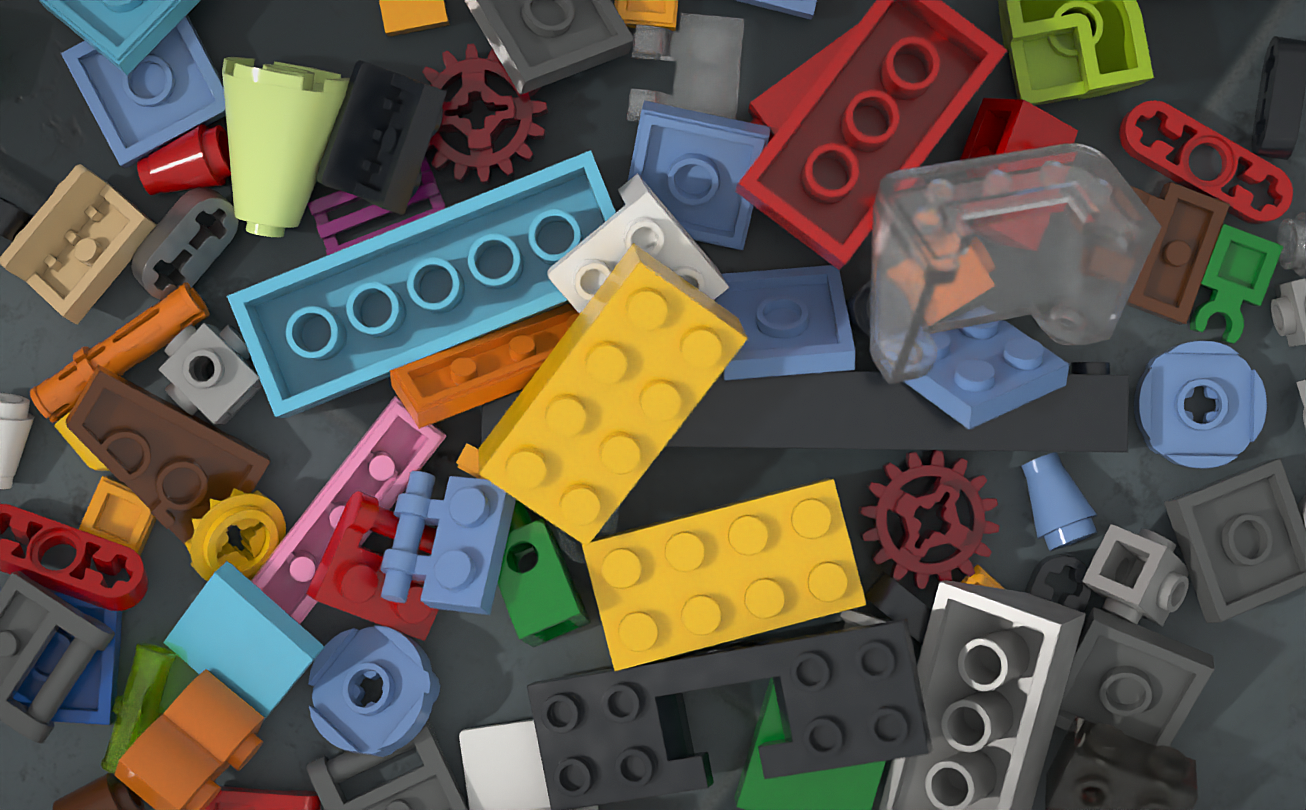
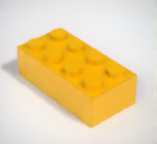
[478,243,748,546]
[582,478,867,671]

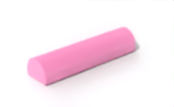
[251,396,446,624]

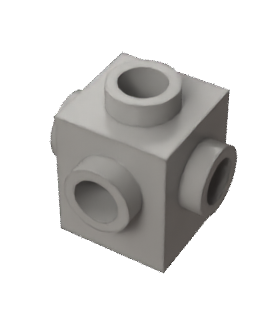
[158,323,263,424]
[1083,524,1189,627]

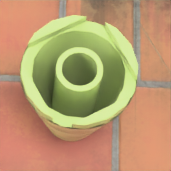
[222,57,350,237]

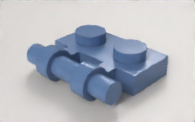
[380,471,516,615]

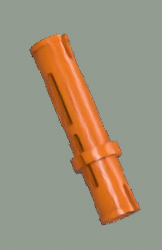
[30,282,210,423]

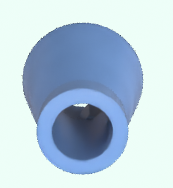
[1021,452,1098,551]

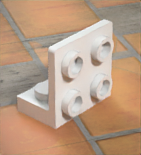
[548,173,729,314]
[459,719,599,810]

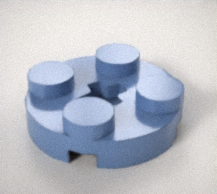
[1134,341,1267,468]
[308,626,440,757]

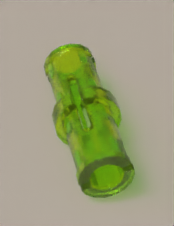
[100,643,177,774]

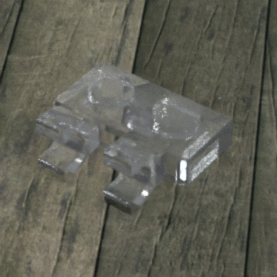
[627,13,744,122]

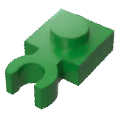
[1190,224,1283,344]

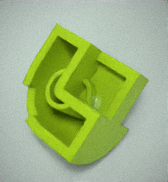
[998,0,1154,106]

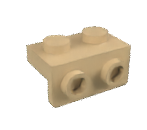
[0,164,156,325]

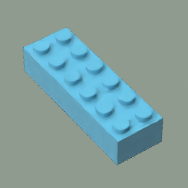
[227,150,616,418]

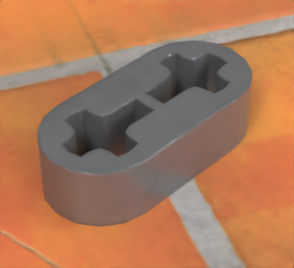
[131,187,239,300]

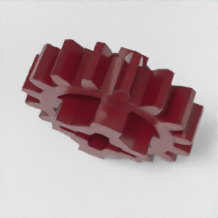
[422,43,548,185]
[858,450,1000,589]

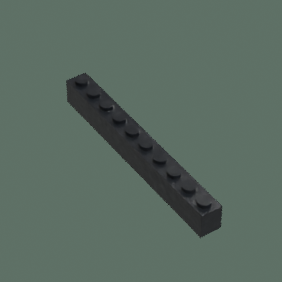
[481,360,1129,453]

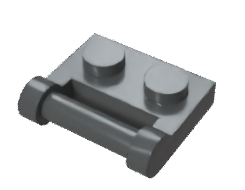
[0,571,115,743]
[306,718,469,810]

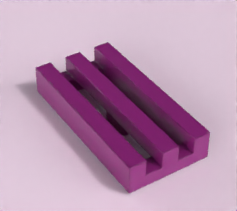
[307,157,446,255]

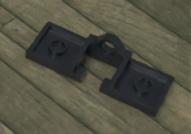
[527,618,933,810]

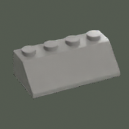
[879,580,1086,810]

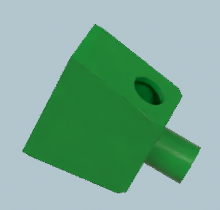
[497,499,591,648]

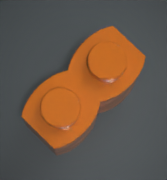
[115,669,265,810]

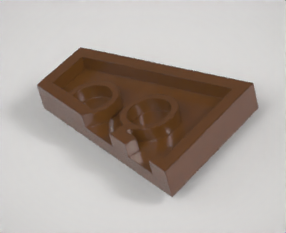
[66,365,271,546]

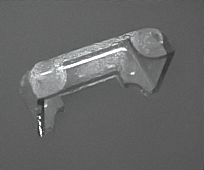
[870,143,1162,384]

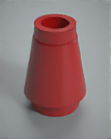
[137,124,231,196]

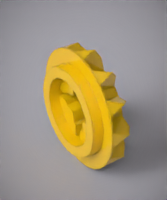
[185,488,286,581]

